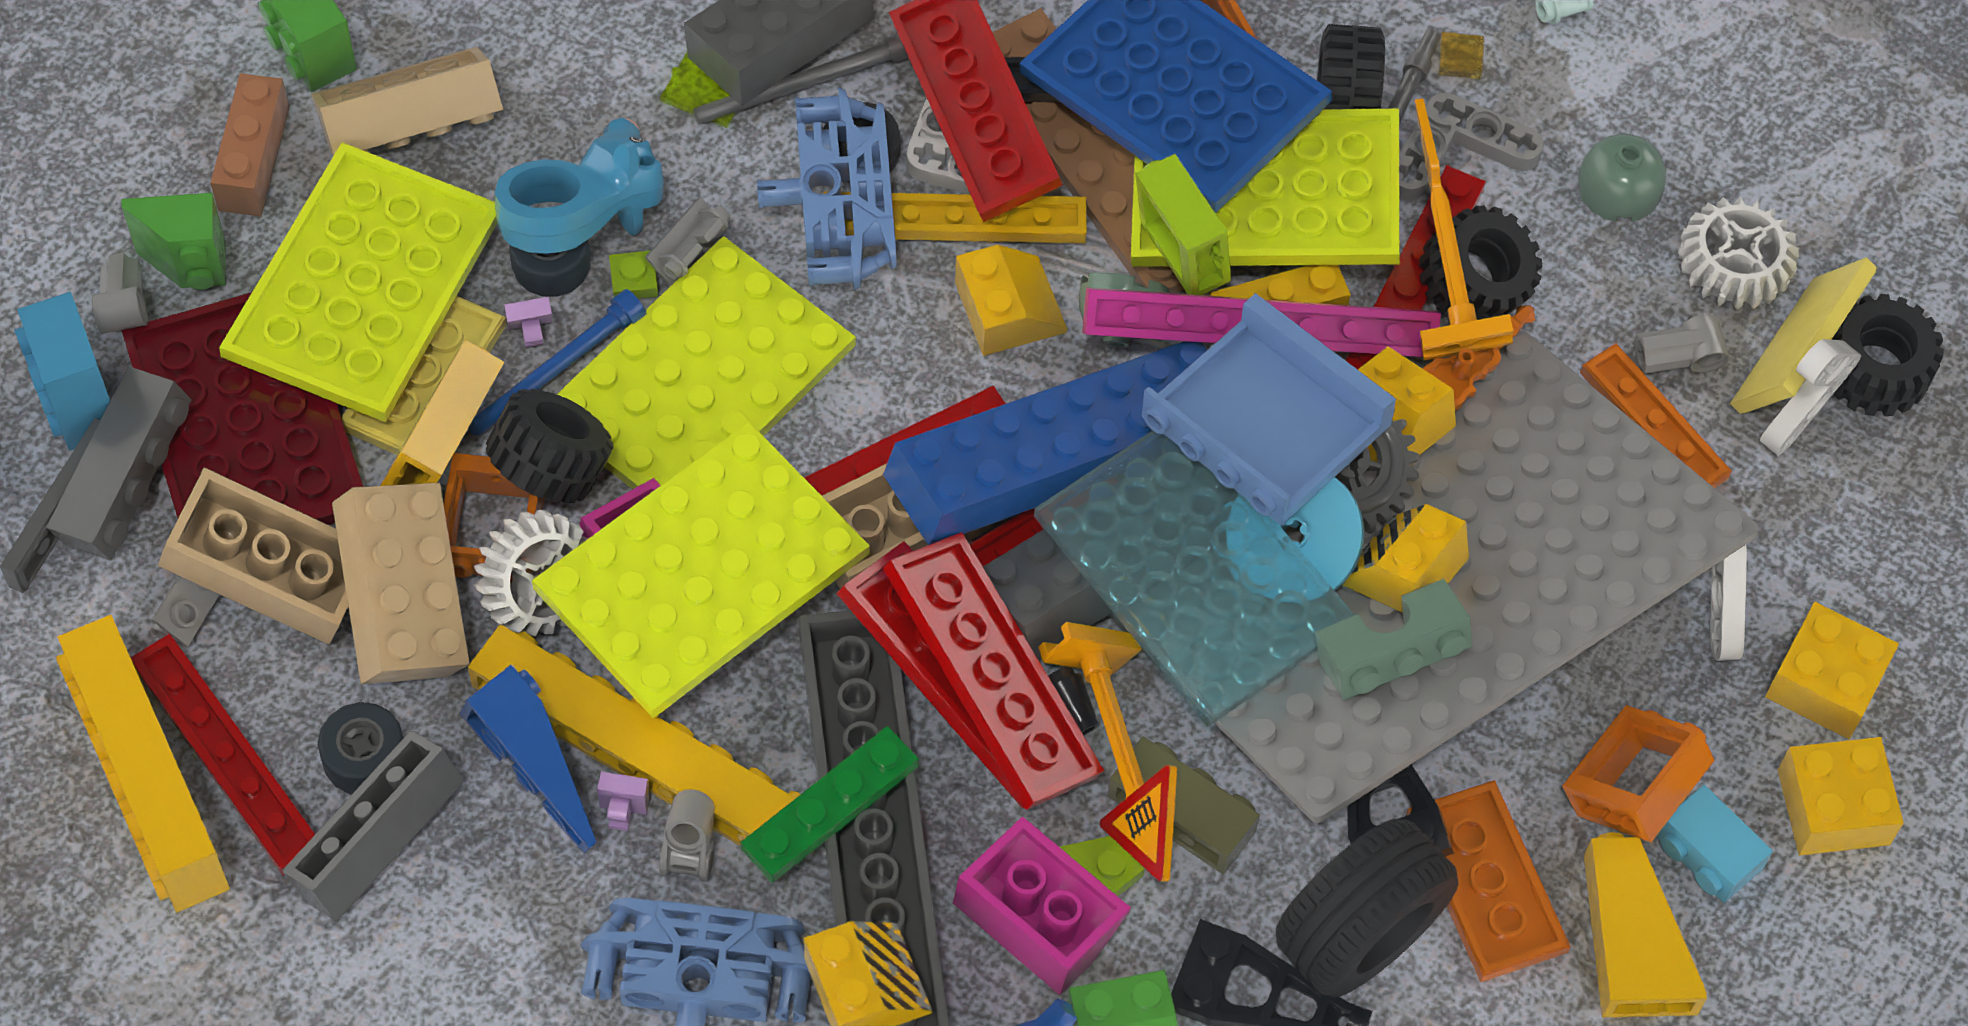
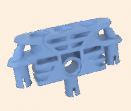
[757,87,897,291]
[580,898,812,1026]

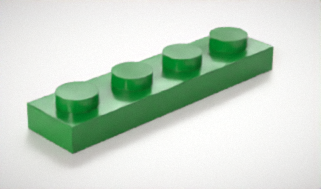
[740,726,919,883]

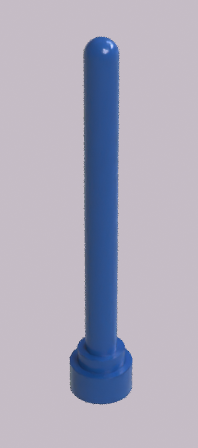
[468,289,647,435]

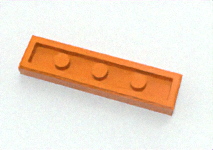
[1580,343,1732,488]

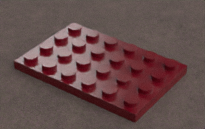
[121,292,363,525]

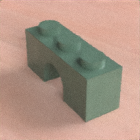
[1315,578,1472,701]

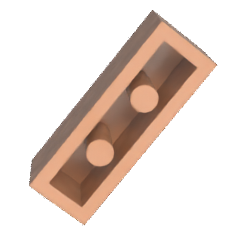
[210,73,290,217]

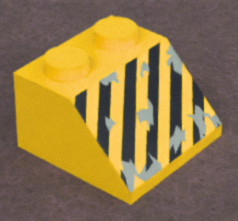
[1343,504,1469,613]
[804,921,932,1026]

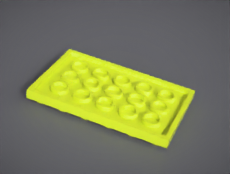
[1131,108,1400,267]
[219,142,497,422]
[557,236,856,490]
[532,421,870,718]

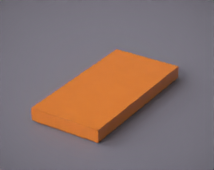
[1406,780,1571,983]

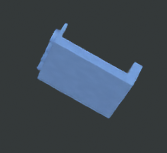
[1142,293,1396,526]

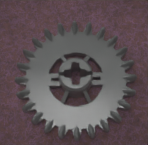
[1335,408,1420,533]

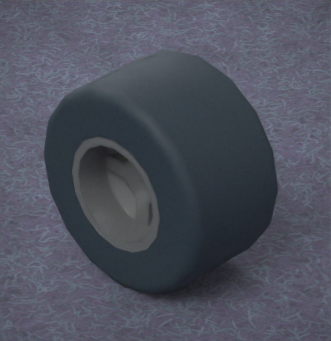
[509,239,591,297]
[317,702,403,795]

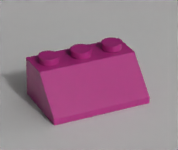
[952,816,1131,995]

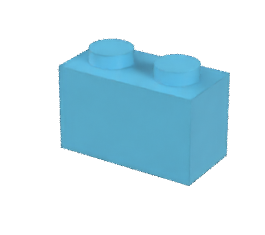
[1656,784,1773,903]

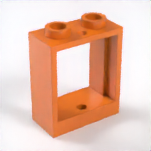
[443,453,545,582]
[1562,705,1715,842]

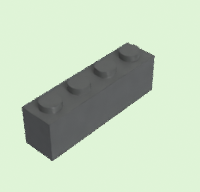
[46,366,191,561]
[282,730,465,922]

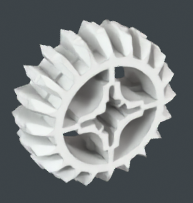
[1678,196,1799,311]
[473,510,588,637]

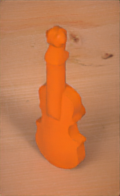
[1422,305,1535,411]

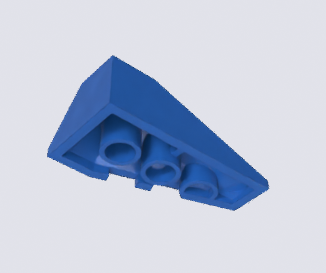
[460,664,596,854]

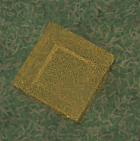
[1438,32,1484,79]

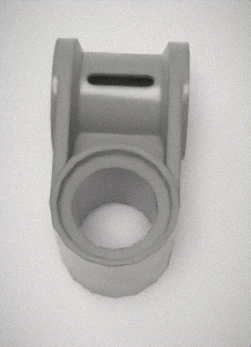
[659,790,715,882]

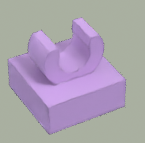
[504,297,552,348]
[597,772,650,831]

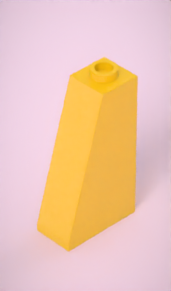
[380,339,504,486]
[1584,832,1707,1017]

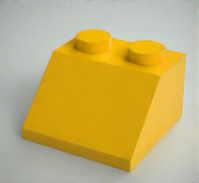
[955,244,1067,356]
[1358,346,1456,463]

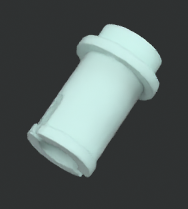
[1536,0,1593,24]

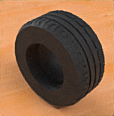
[1275,819,1459,997]

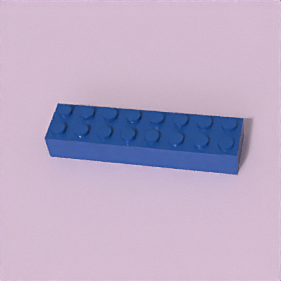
[883,341,1207,545]

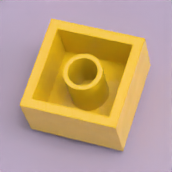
[1765,601,1900,740]
[1777,737,1904,856]

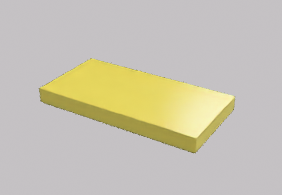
[1730,257,1877,414]
[341,296,507,455]

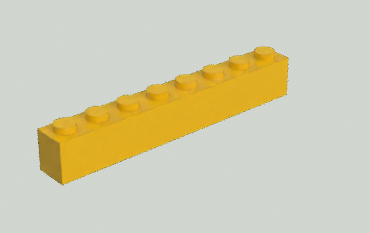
[468,624,800,846]

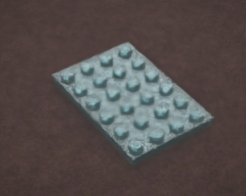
[1034,430,1355,727]

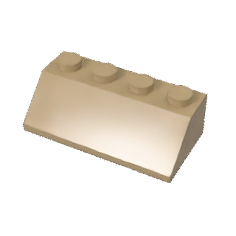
[311,47,503,156]

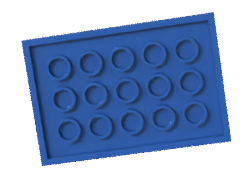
[1019,0,1332,213]

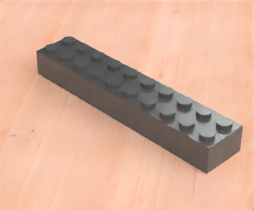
[799,610,949,1026]

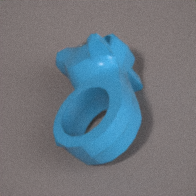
[494,118,664,254]

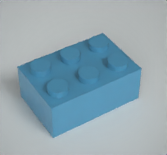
[14,291,110,451]

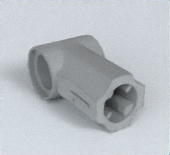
[92,253,148,334]
[1634,314,1730,373]

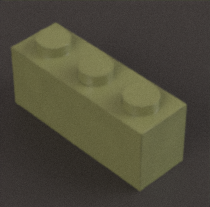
[1107,736,1260,875]

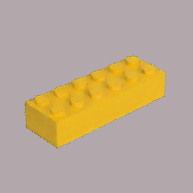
[55,614,230,913]

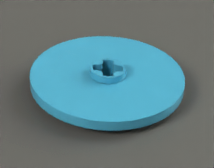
[1226,477,1364,605]

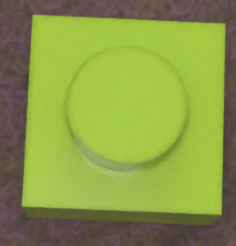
[609,250,658,299]

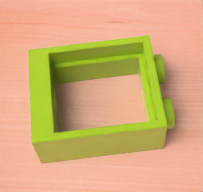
[1135,154,1231,295]

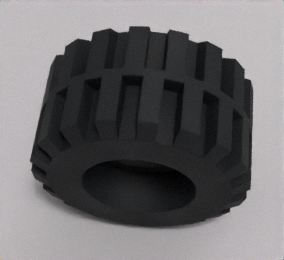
[1317,24,1385,109]
[1419,205,1543,320]
[1832,294,1944,417]
[485,389,613,503]

